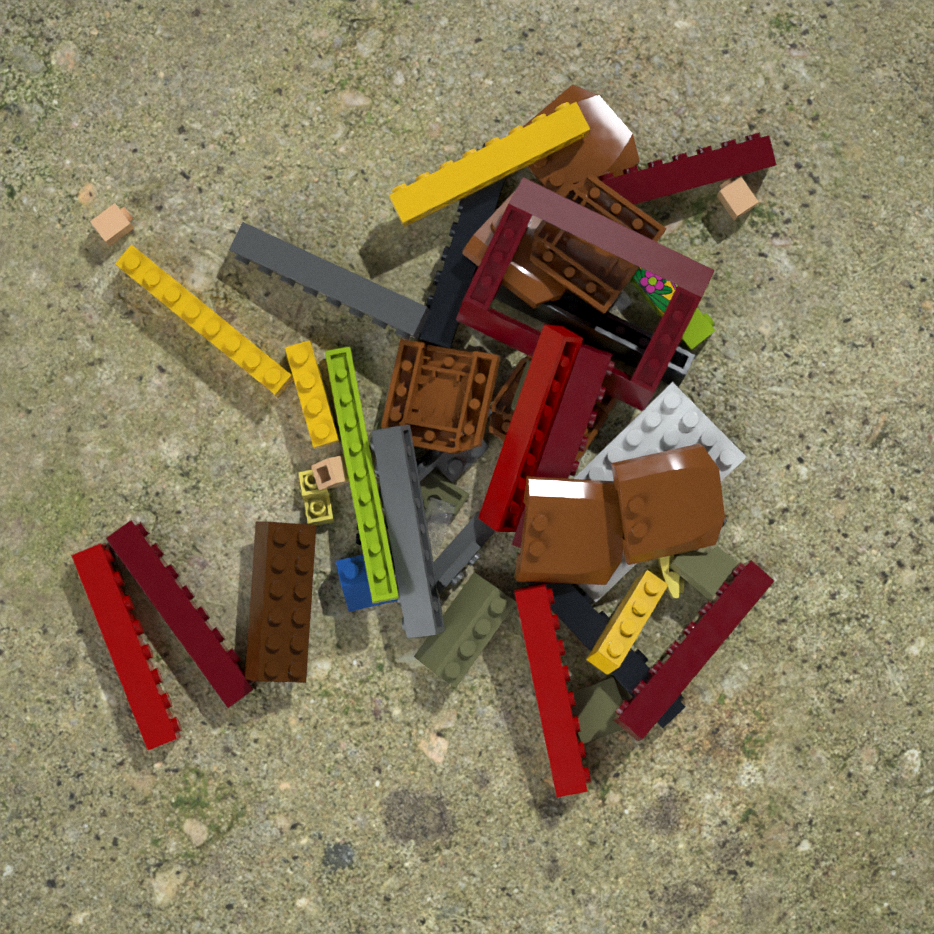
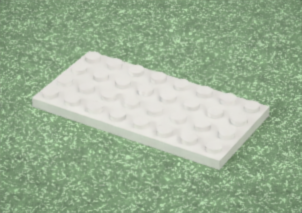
[574,382,746,602]

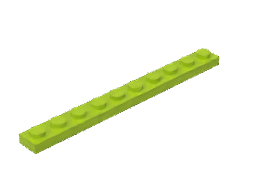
[325,346,399,604]

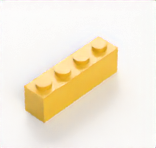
[285,340,340,449]
[586,570,668,675]

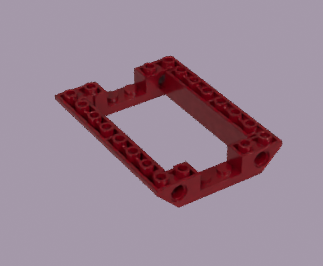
[456,177,715,411]

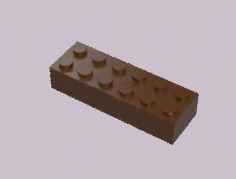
[245,521,317,683]

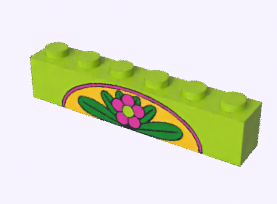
[630,267,716,352]

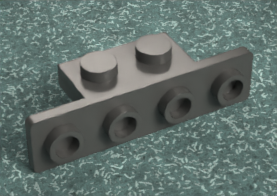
[416,409,492,483]
[434,512,496,595]

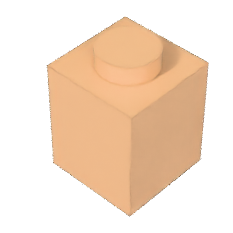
[717,177,758,221]
[90,203,135,246]
[311,455,349,490]

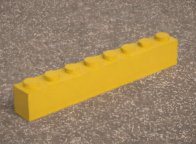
[389,102,590,227]
[115,244,294,398]

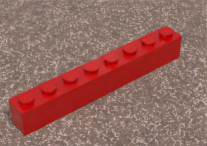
[478,324,583,532]
[71,543,182,751]
[514,582,591,798]

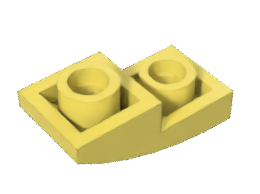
[298,470,334,525]
[658,555,684,598]

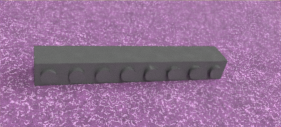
[229,222,431,340]
[371,424,445,638]

